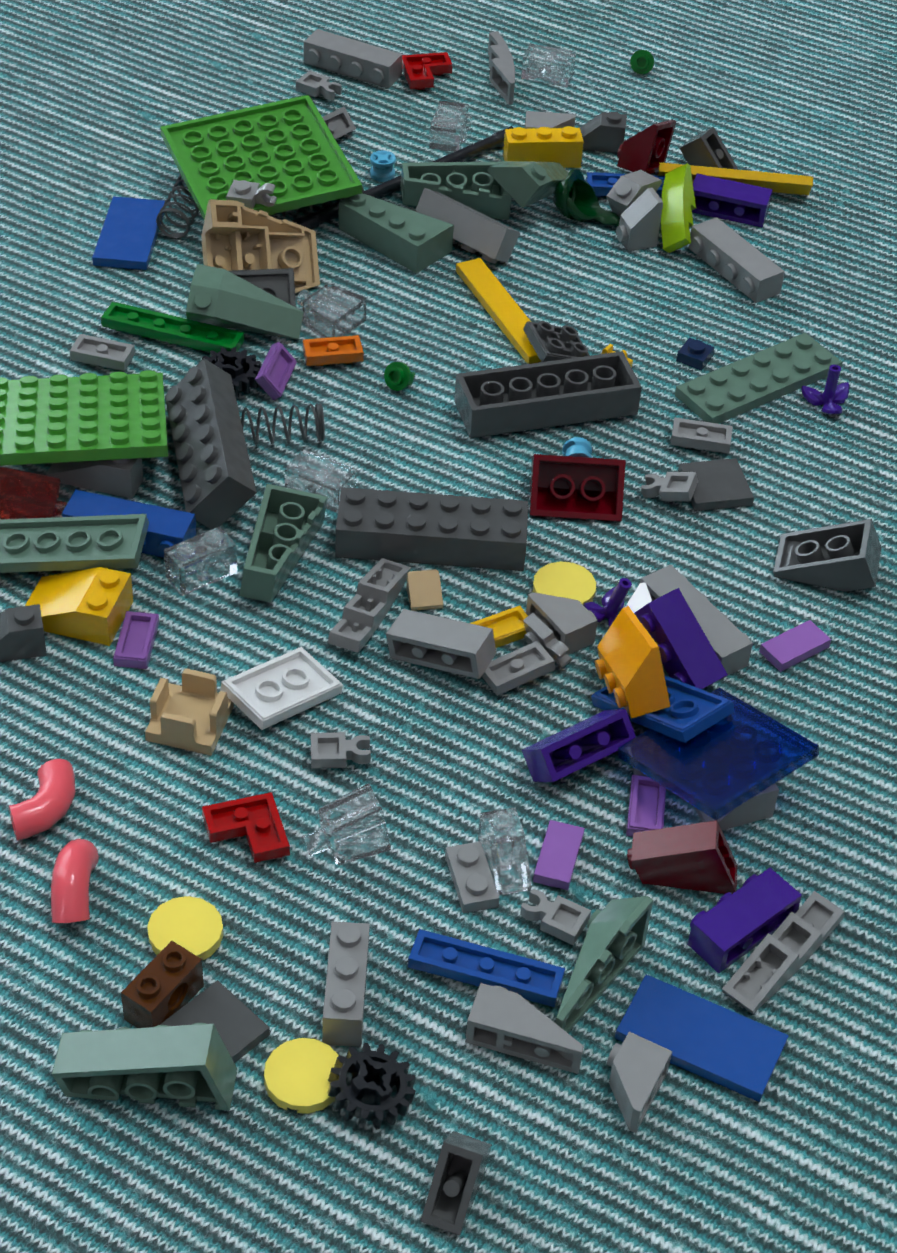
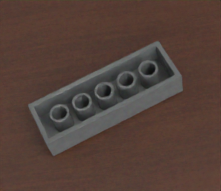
[454,351,642,438]
[165,358,257,531]
[335,487,528,571]

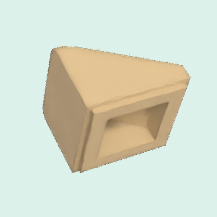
[406,569,443,611]

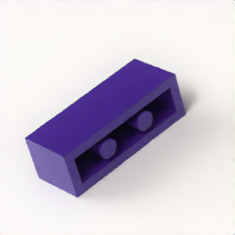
[692,173,773,228]
[634,588,728,689]
[522,709,637,782]
[687,868,802,973]

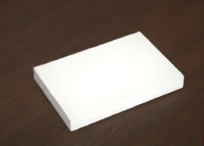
[221,647,343,730]

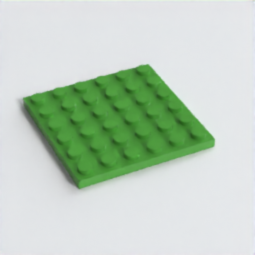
[160,95,362,220]
[0,370,168,466]

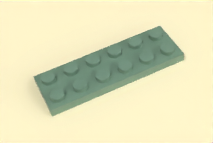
[675,333,843,424]
[0,514,149,573]

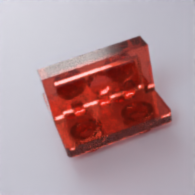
[0,467,67,519]

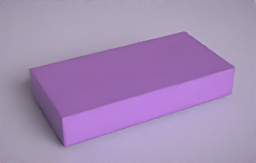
[255,341,297,400]
[113,611,159,669]
[759,620,831,672]
[626,775,667,837]
[533,820,585,890]

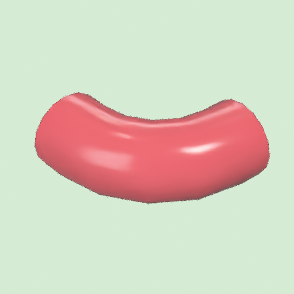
[9,759,75,841]
[51,839,99,923]

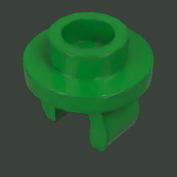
[630,50,654,74]
[384,362,416,391]

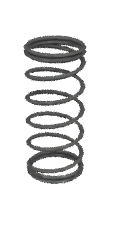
[156,174,199,239]
[241,403,325,446]

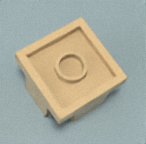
[145,669,234,756]

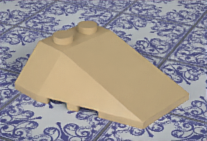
[201,199,320,294]

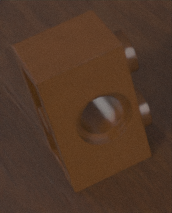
[121,941,204,1028]

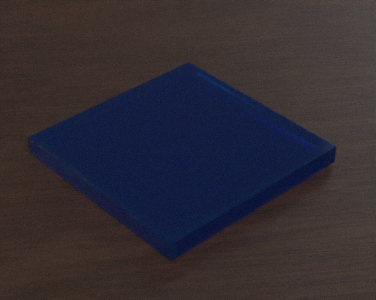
[618,687,819,820]

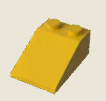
[25,567,133,646]

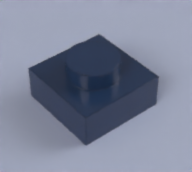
[676,338,715,371]

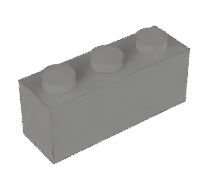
[386,609,496,679]
[322,921,370,1047]

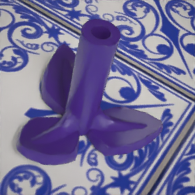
[801,364,849,414]
[583,578,632,627]

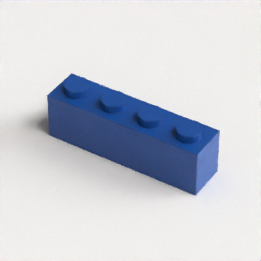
[62,489,196,562]

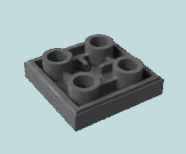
[523,321,590,362]

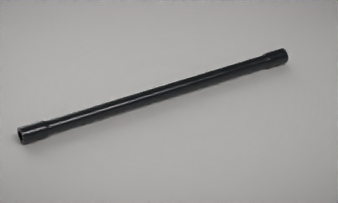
[292,126,514,230]

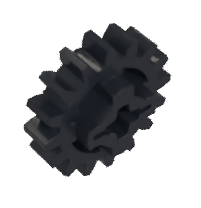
[202,347,261,397]
[327,1043,416,1129]

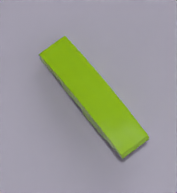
[661,163,696,254]

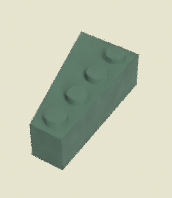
[400,161,512,220]
[339,193,454,274]
[239,484,328,603]
[51,1023,238,1111]

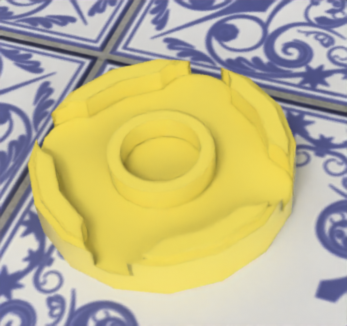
[532,561,596,605]
[147,896,223,961]
[264,1038,339,1114]

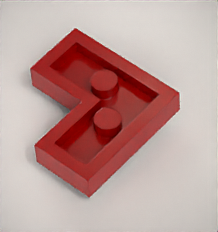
[402,52,453,90]
[202,792,290,863]

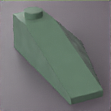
[487,161,568,208]
[186,264,304,340]
[555,896,653,1033]

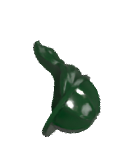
[553,169,620,226]

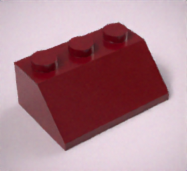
[530,454,626,521]

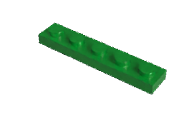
[101,301,244,353]

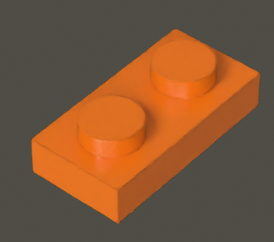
[303,335,364,366]

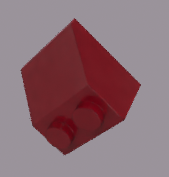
[617,119,677,174]

